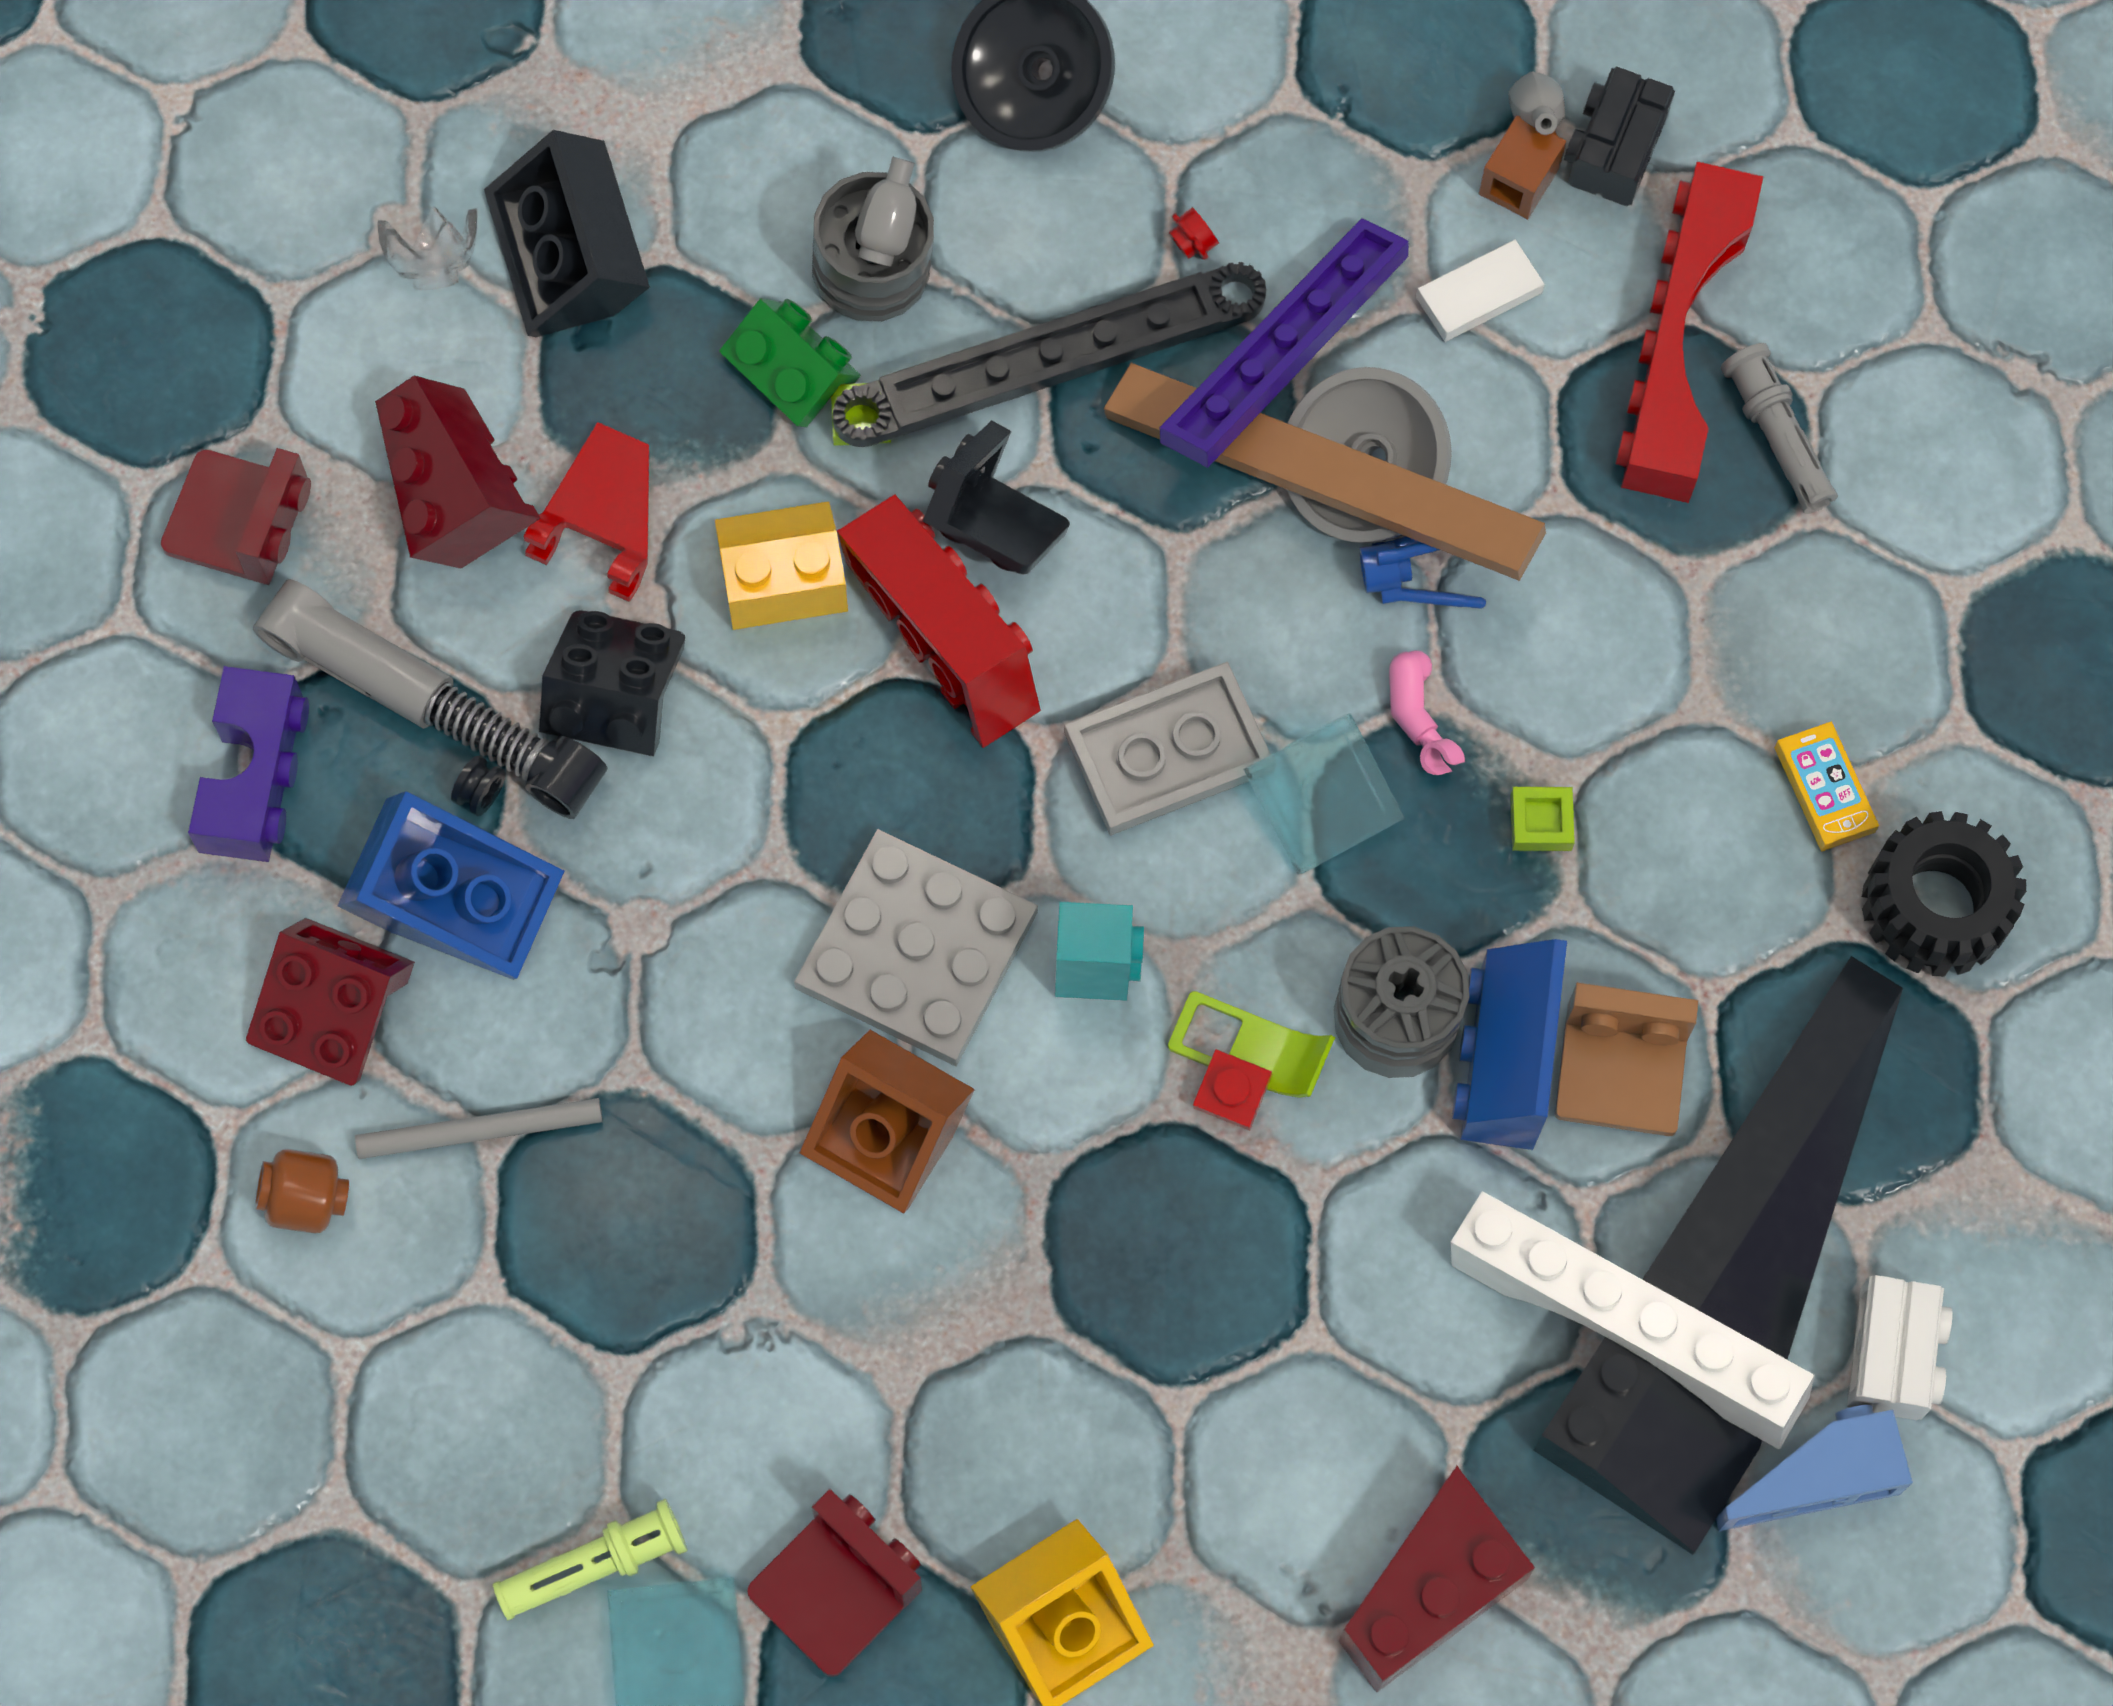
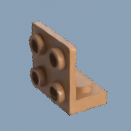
[1555,982,1699,1136]

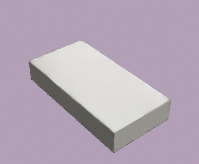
[1416,239,1545,342]

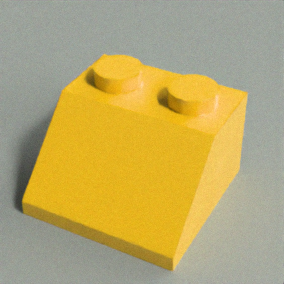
[715,501,848,630]
[970,1519,1154,1706]

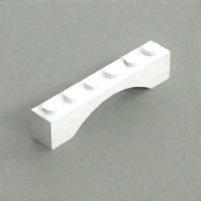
[1451,1191,1814,1449]

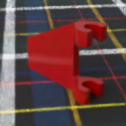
[524,422,649,602]

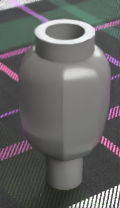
[1508,71,1565,135]
[855,157,917,266]

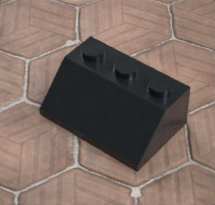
[484,130,650,337]

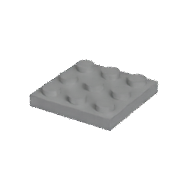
[794,829,1038,1067]

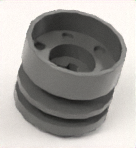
[812,172,934,322]
[1334,926,1470,1078]

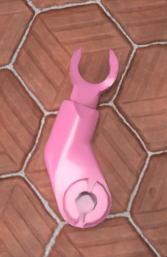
[1389,650,1465,775]

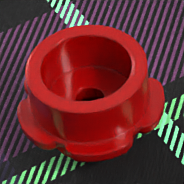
[1168,207,1219,260]

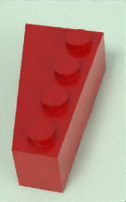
[837,494,1041,748]

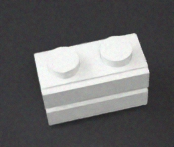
[1847,1275,1952,1420]

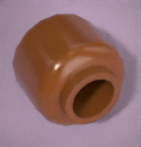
[255,1149,349,1234]

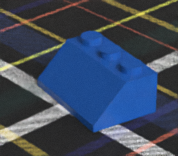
[1452,939,1567,1150]

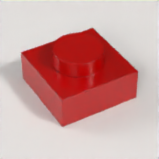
[1193,1049,1273,1131]

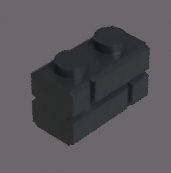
[1564,66,1675,206]

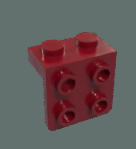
[161,448,311,585]
[747,1489,922,1677]

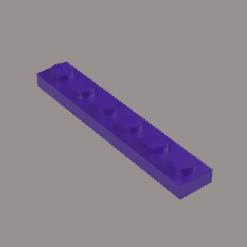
[1159,218,1409,468]

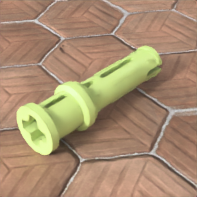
[493,1498,688,1620]

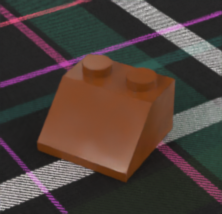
[800,1029,975,1214]

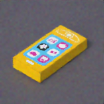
[1774,721,1879,852]

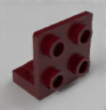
[246,918,415,1086]

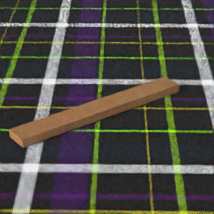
[1104,363,1546,581]

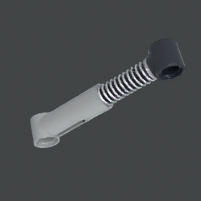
[253,579,608,819]

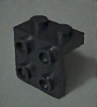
[923,420,1070,574]
[539,610,685,756]

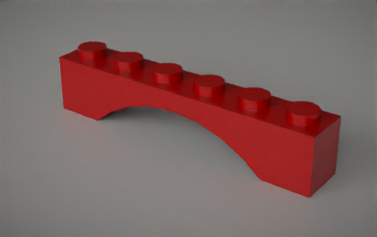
[1615,161,1764,503]

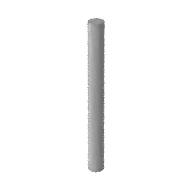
[355,1098,603,1159]

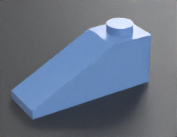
[1716,1405,1913,1531]

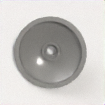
[1287,367,1452,543]

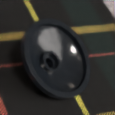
[951,0,1115,152]

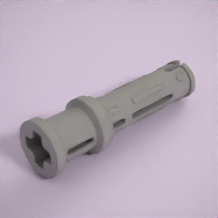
[1721,343,1838,514]

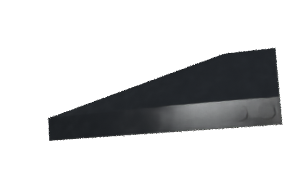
[1533,956,1903,1555]

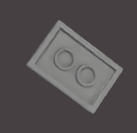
[1064,661,1275,836]

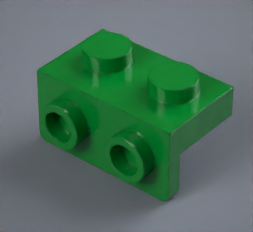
[719,298,861,427]

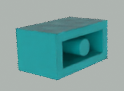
[1055,902,1144,1001]

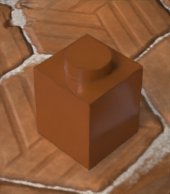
[1479,115,1567,220]

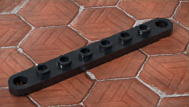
[833,262,1267,447]

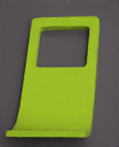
[1168,991,1335,1098]

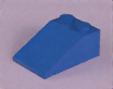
[337,791,565,980]

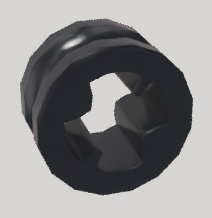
[451,755,506,816]

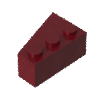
[375,375,541,569]
[1338,1466,1535,1693]

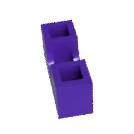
[188,666,309,862]

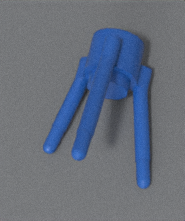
[1359,536,1486,609]

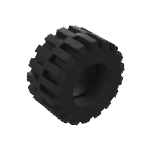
[1861,811,2027,977]

